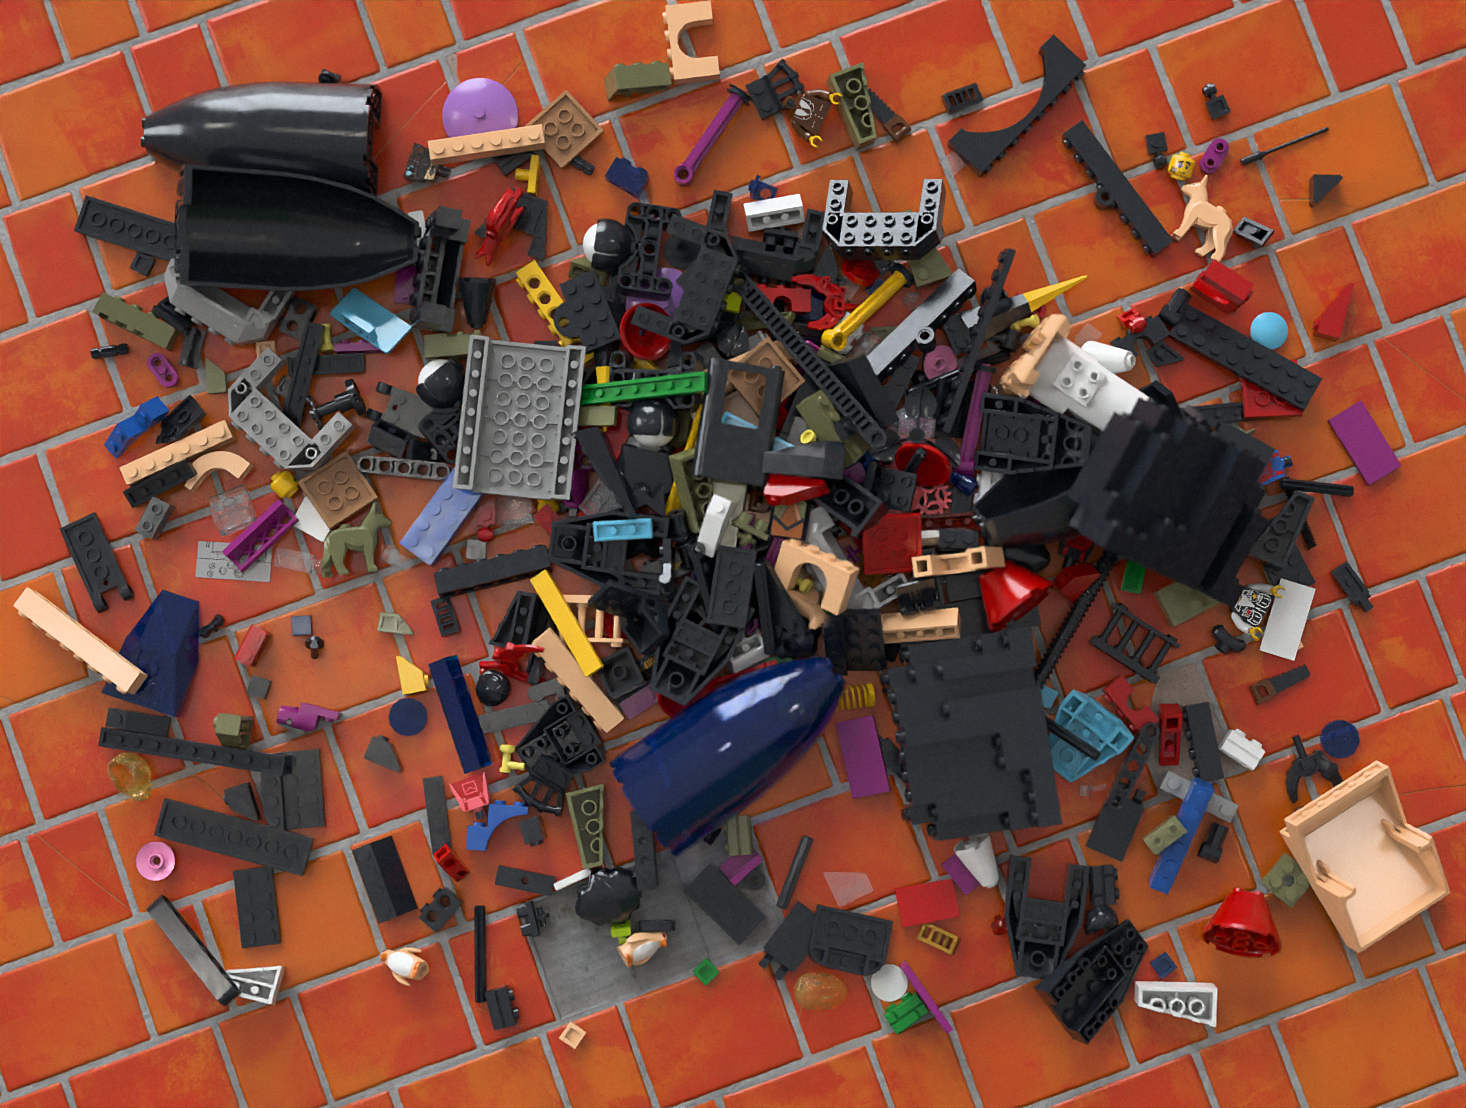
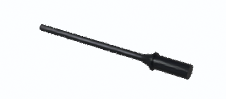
[1240,127,1329,166]

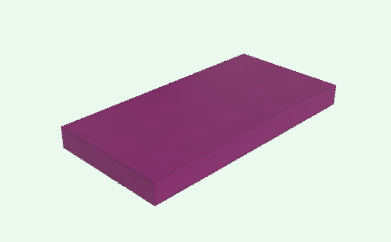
[1327,401,1402,486]
[836,715,891,799]
[899,961,953,1033]

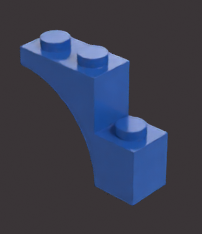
[104,396,170,459]
[466,800,530,851]

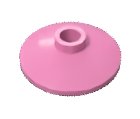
[923,345,957,379]
[136,842,175,881]

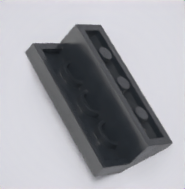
[829,352,899,429]

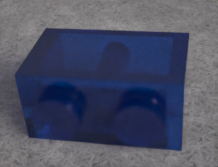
[605,157,650,199]

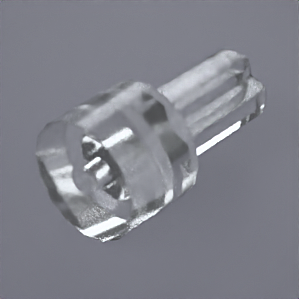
[380,544,414,570]

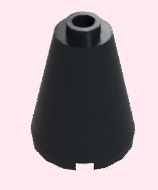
[458,277,497,328]

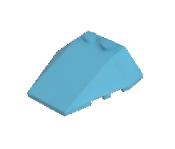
[1049,689,1135,783]

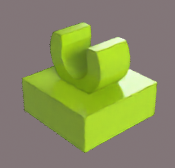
[611,920,631,944]

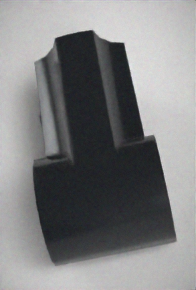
[1158,287,1192,328]
[1198,822,1229,864]

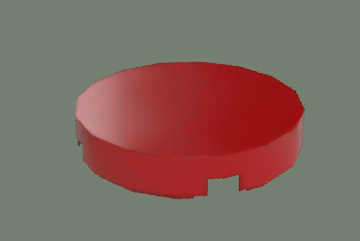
[841,260,878,286]

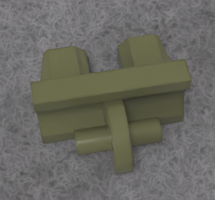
[731,511,769,546]

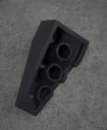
[762,440,844,482]

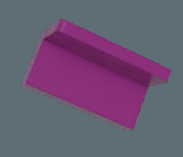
[720,849,763,886]

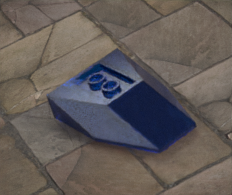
[101,590,200,717]

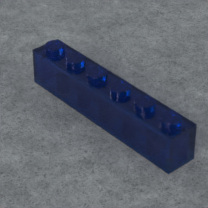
[428,655,493,774]

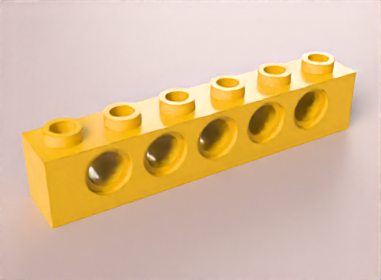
[515,260,594,367]

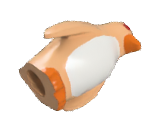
[617,931,667,968]
[380,947,429,986]

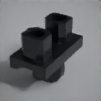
[763,225,799,254]
[516,901,550,938]

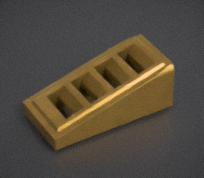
[916,923,961,956]

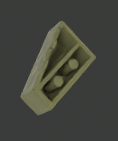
[604,61,672,101]

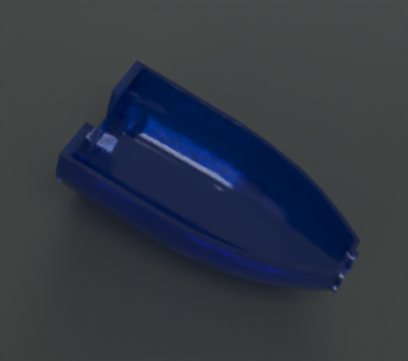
[610,656,847,857]

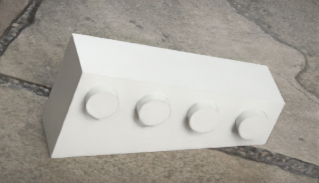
[1134,981,1217,1027]

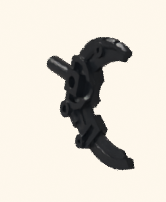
[1285,734,1343,803]

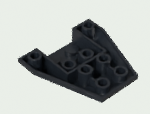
[515,694,606,782]

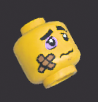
[1168,152,1195,181]

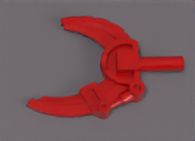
[791,274,860,331]
[479,642,546,683]

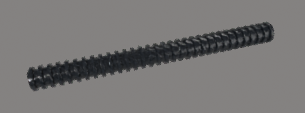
[1034,549,1120,690]

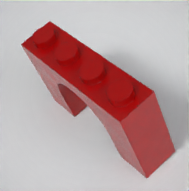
[1189,259,1254,314]

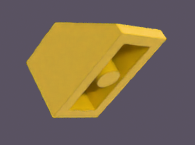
[396,656,430,695]

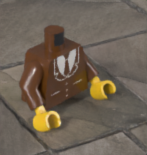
[783,88,843,149]

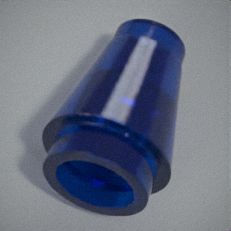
[948,470,978,495]

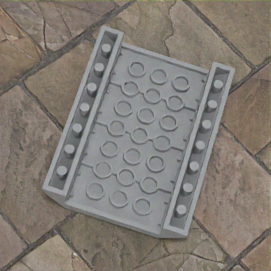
[453,335,586,501]

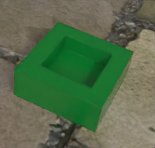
[692,957,720,986]

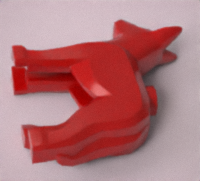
[474,187,525,266]

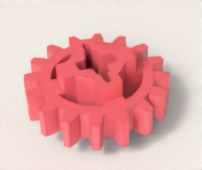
[913,484,952,519]

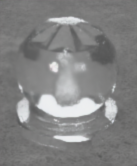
[890,407,936,445]

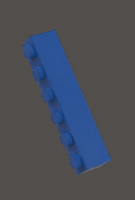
[1148,777,1214,894]

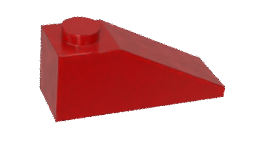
[1312,283,1354,341]
[763,474,829,506]
[1158,703,1183,766]

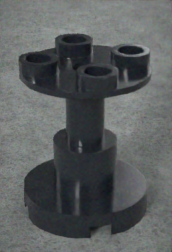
[306,379,367,431]

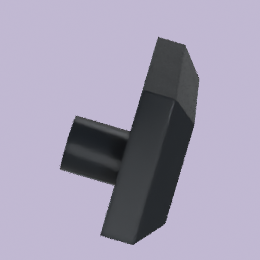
[1146,341,1184,367]

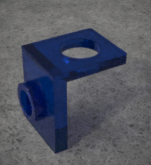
[748,175,778,201]

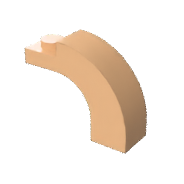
[184,451,254,492]

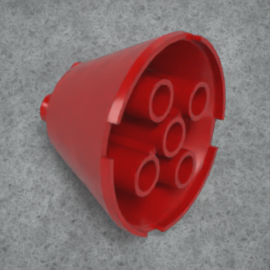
[978,559,1055,633]
[1202,888,1282,958]

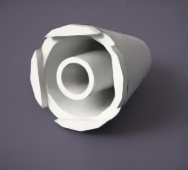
[1081,341,1136,374]
[953,833,1000,888]

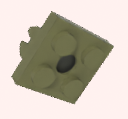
[1260,853,1310,908]

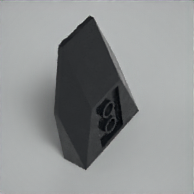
[1033,919,1148,1045]

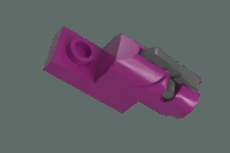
[276,702,342,735]

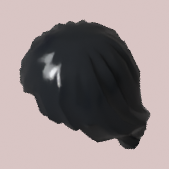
[475,670,511,707]
[1084,905,1119,935]

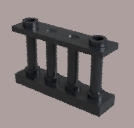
[1088,603,1180,684]
[630,809,659,891]

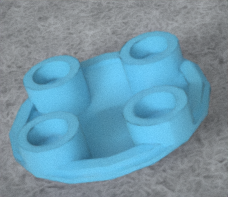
[1249,312,1288,350]

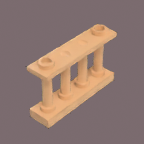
[559,595,629,647]

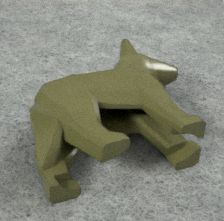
[321,502,392,578]

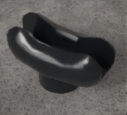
[1211,625,1246,655]

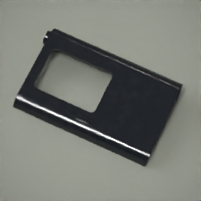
[691,358,785,487]

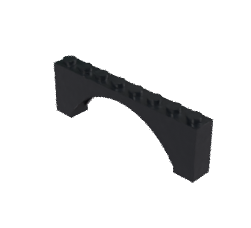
[947,34,1086,177]

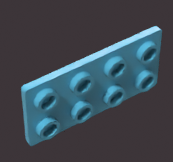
[330,288,412,354]

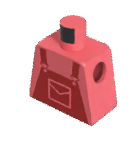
[449,772,491,820]

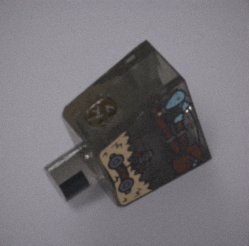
[403,142,452,185]

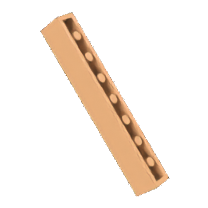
[13,587,148,695]

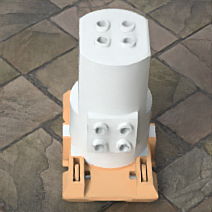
[996,314,1148,438]

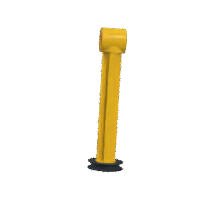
[821,263,915,351]

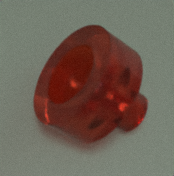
[991,915,1008,935]

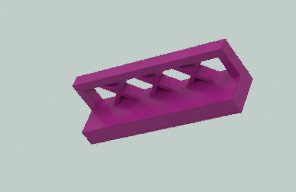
[222,499,299,573]

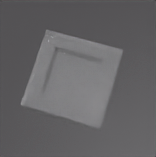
[939,151,966,178]

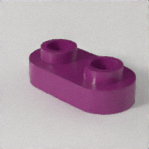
[1199,138,1229,175]
[147,353,179,388]

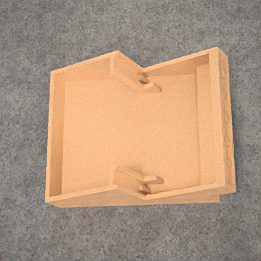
[1279,761,1450,953]

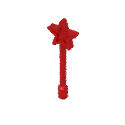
[712,659,778,686]

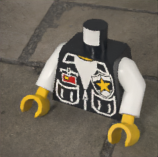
[1229,583,1285,641]

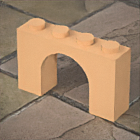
[663,0,720,85]
[774,538,859,615]
[912,547,1005,577]

